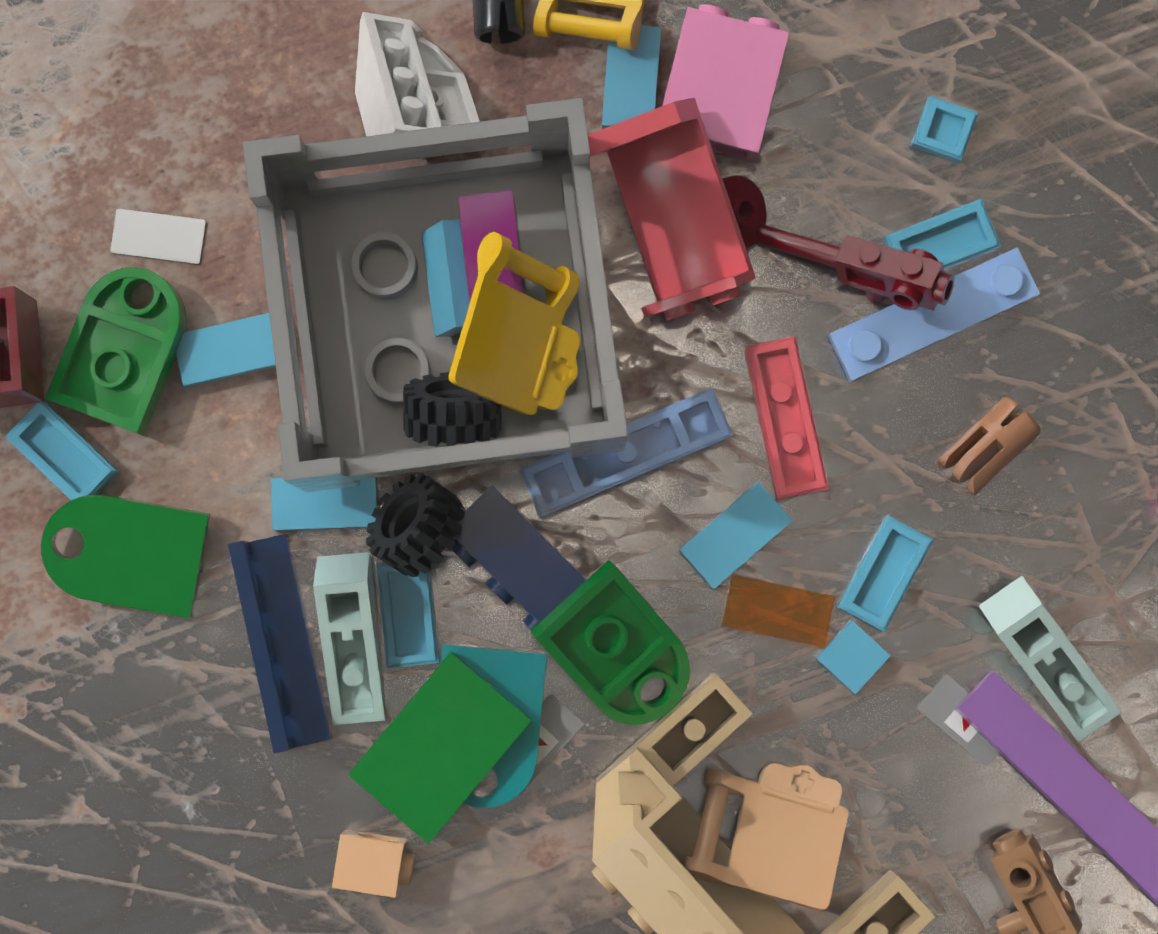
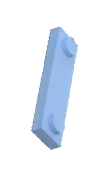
[828,247,1040,383]
[520,388,733,518]

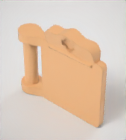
[684,763,848,911]

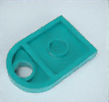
[440,644,547,808]

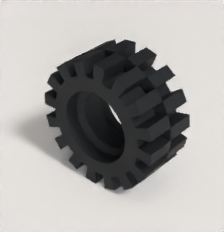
[403,372,502,447]
[366,473,464,577]

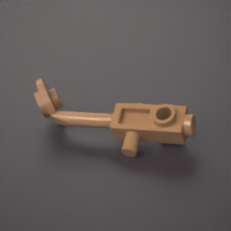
[991,829,1082,934]

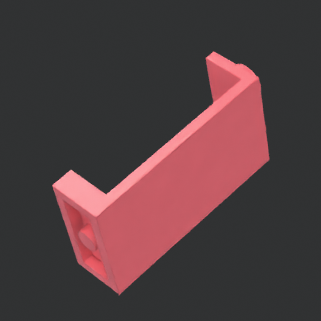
[587,97,756,321]

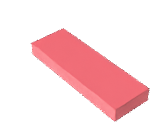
[743,336,829,500]

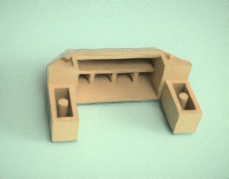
[591,673,935,934]

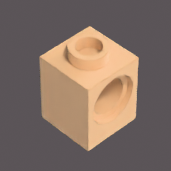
[332,830,415,898]

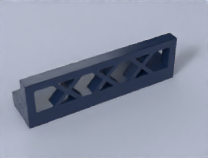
[228,534,333,754]

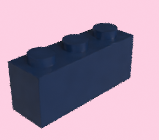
[451,485,586,630]

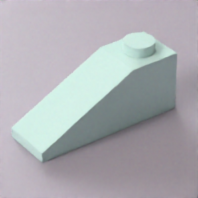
[313,552,386,725]
[979,576,1122,742]

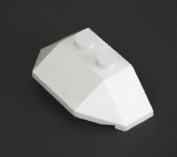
[355,12,480,159]

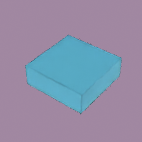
[910,96,979,164]
[815,620,891,695]

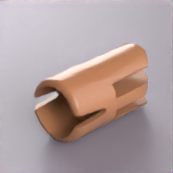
[938,397,1041,496]

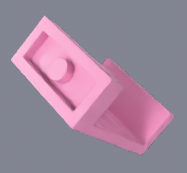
[662,5,789,163]

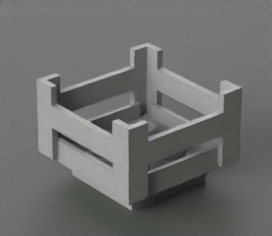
[242,98,628,492]

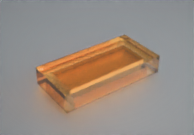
[721,574,835,648]

